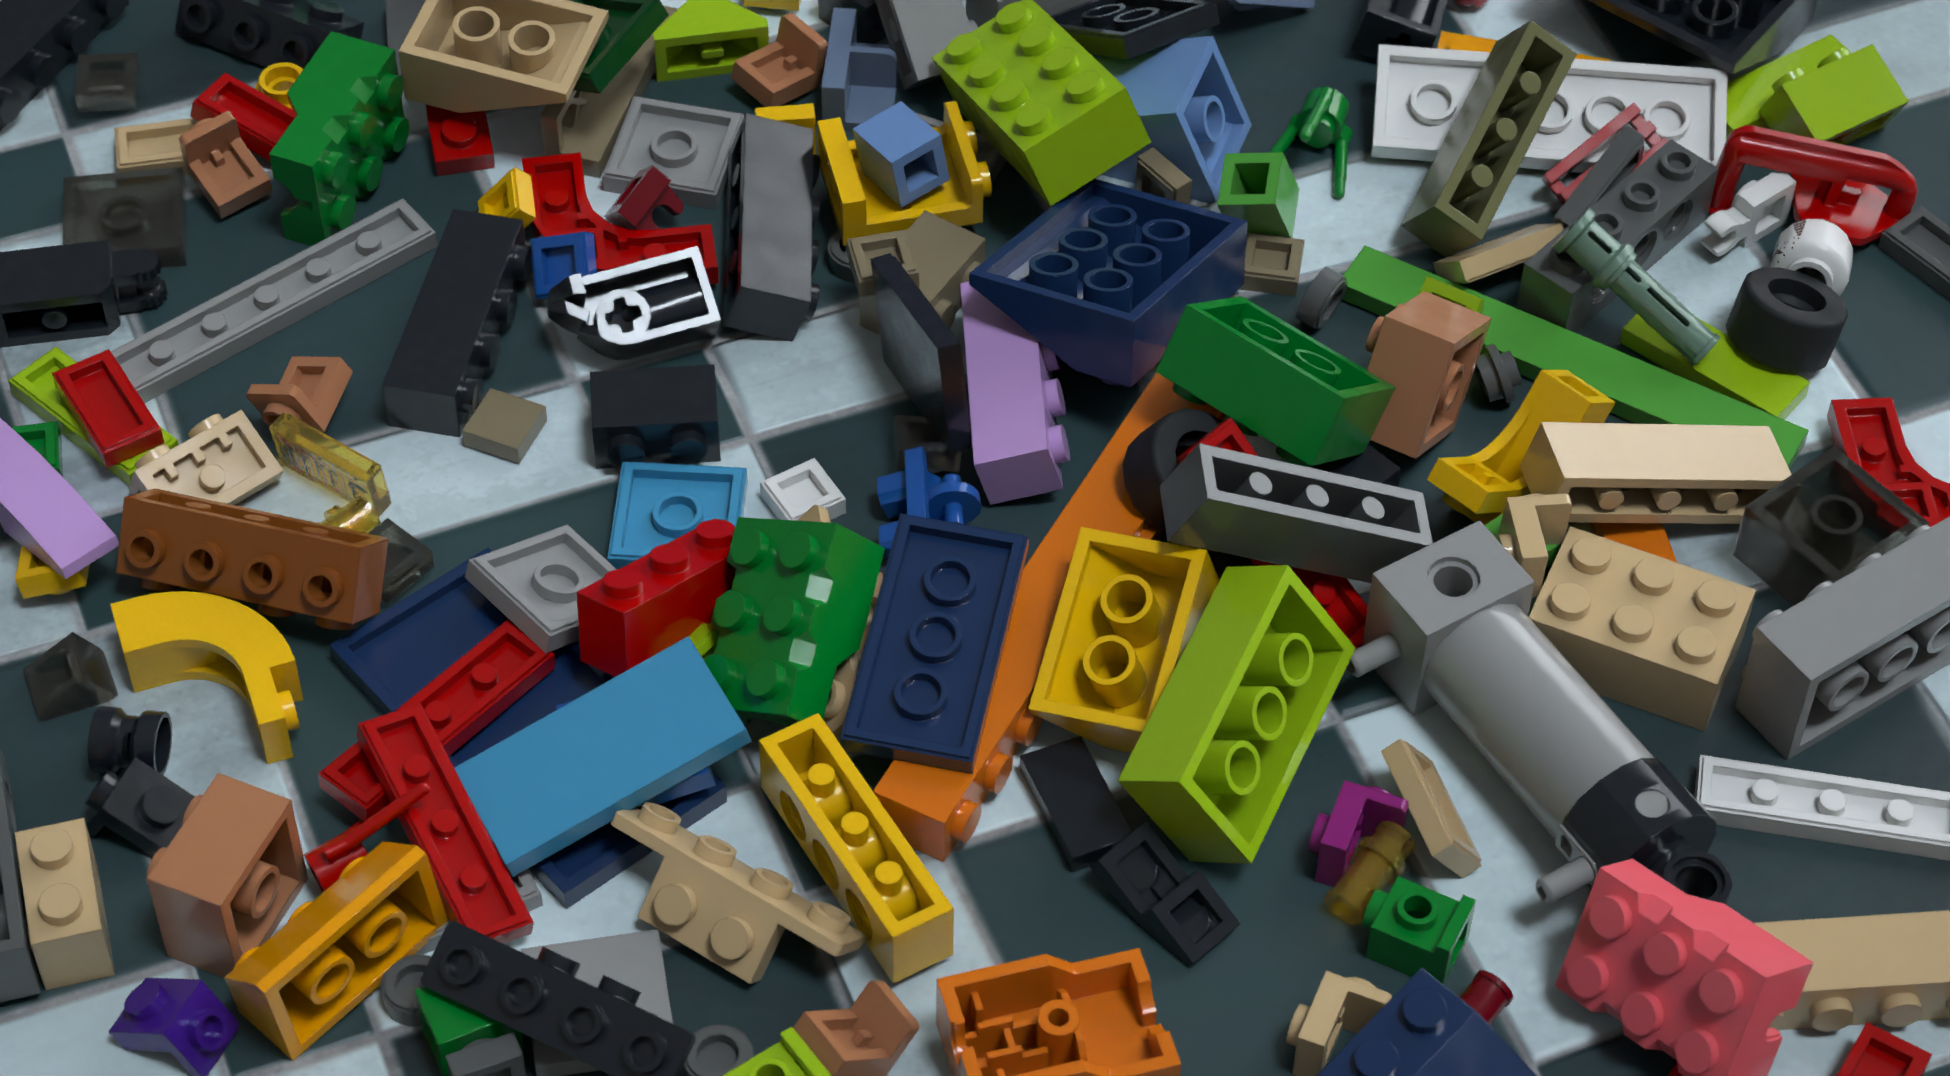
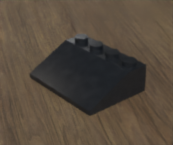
[1588,0,1817,74]

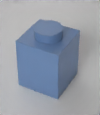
[852,101,950,208]

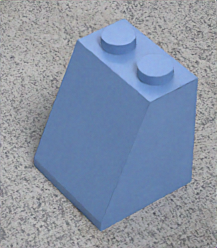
[1091,36,1252,203]

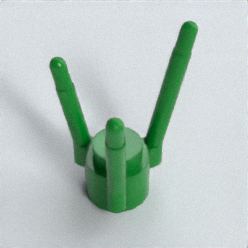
[1268,86,1353,199]

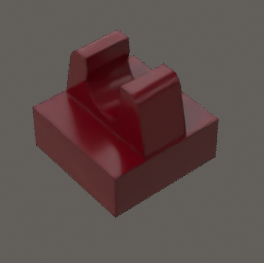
[604,165,684,230]

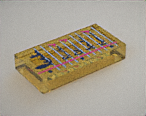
[269,412,391,518]

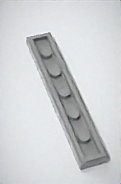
[111,198,438,403]

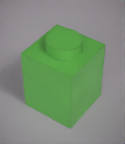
[1217,152,1299,238]

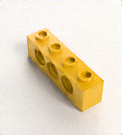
[759,713,954,984]

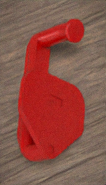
[1708,125,1918,246]

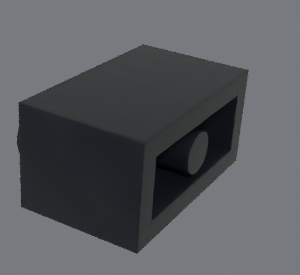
[590,364,721,469]

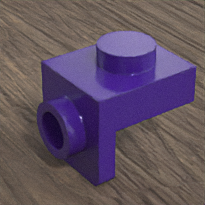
[108,978,239,1076]

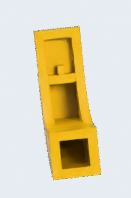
[1426,370,1616,525]
[110,591,304,764]

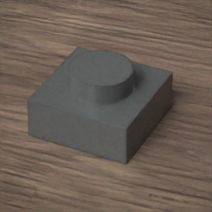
[445,1032,526,1076]

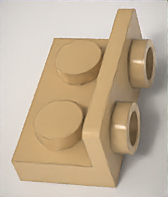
[129,409,284,505]

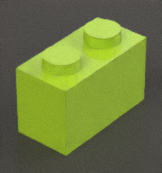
[1759,44,1909,145]

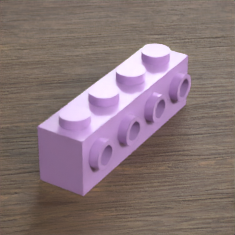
[960,282,1070,505]

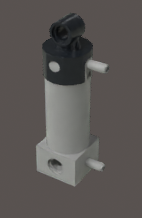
[1347,520,1732,905]

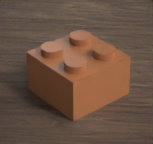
[1366,291,1492,459]
[146,773,308,978]

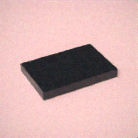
[1051,0,1220,59]
[870,253,972,454]

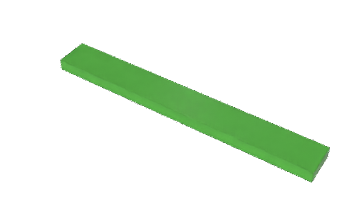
[1342,245,1809,470]

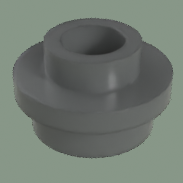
[1474,343,1522,404]

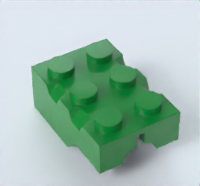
[269,31,409,246]
[703,517,885,726]

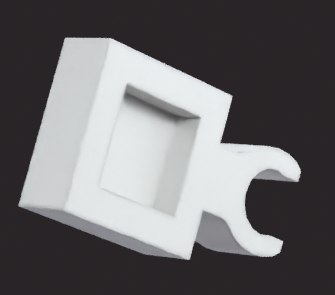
[1700,171,1797,257]

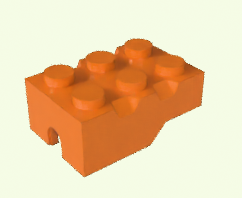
[936,948,1181,1076]

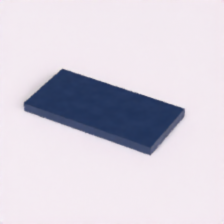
[329,548,727,909]

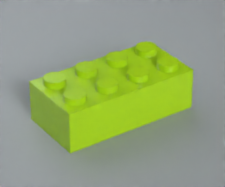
[932,0,1151,206]
[1118,565,1356,864]

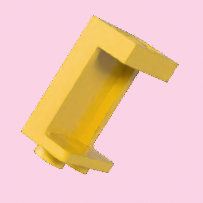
[817,101,992,246]

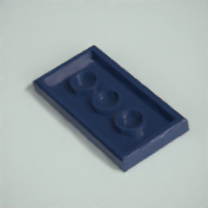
[840,513,1029,774]

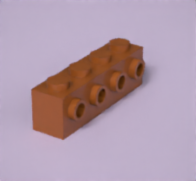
[116,488,389,630]

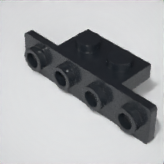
[175,0,364,70]
[421,921,696,1076]

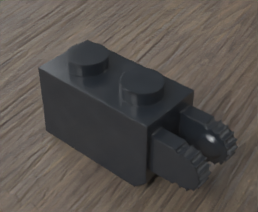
[0,240,168,348]

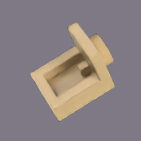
[1495,493,1572,598]
[1286,971,1392,1076]

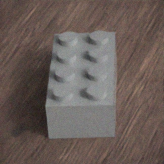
[1735,516,1950,760]

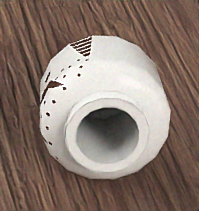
[1771,219,1853,296]

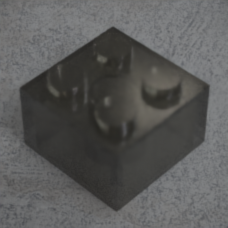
[1733,446,1929,606]

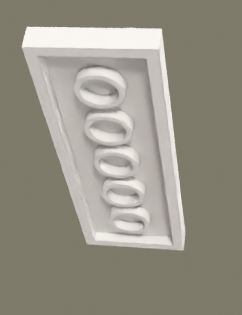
[1371,44,1727,173]

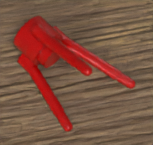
[303,782,430,892]

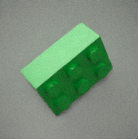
[1155,296,1396,467]

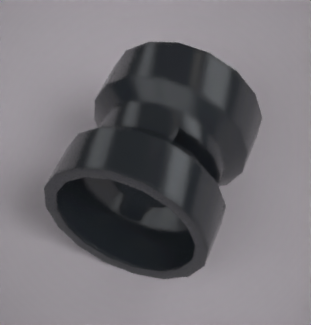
[87,706,172,775]

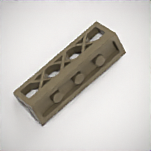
[540,5,677,179]

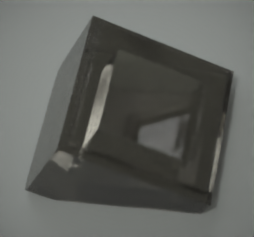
[23,632,118,721]

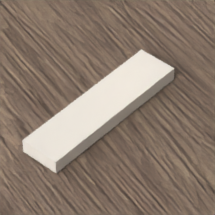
[1694,755,1950,861]

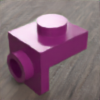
[1308,780,1409,889]

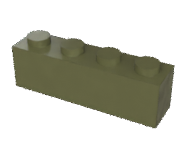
[1400,20,1577,258]

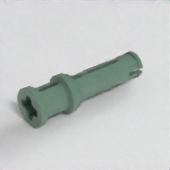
[1552,207,1720,367]

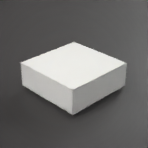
[760,458,846,520]

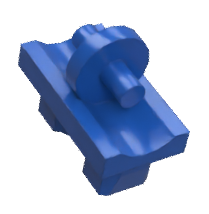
[877,446,981,560]

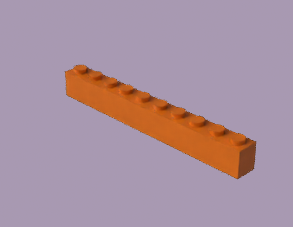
[873,372,1226,862]

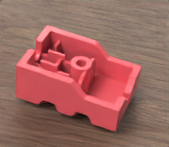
[1555,858,1814,1076]

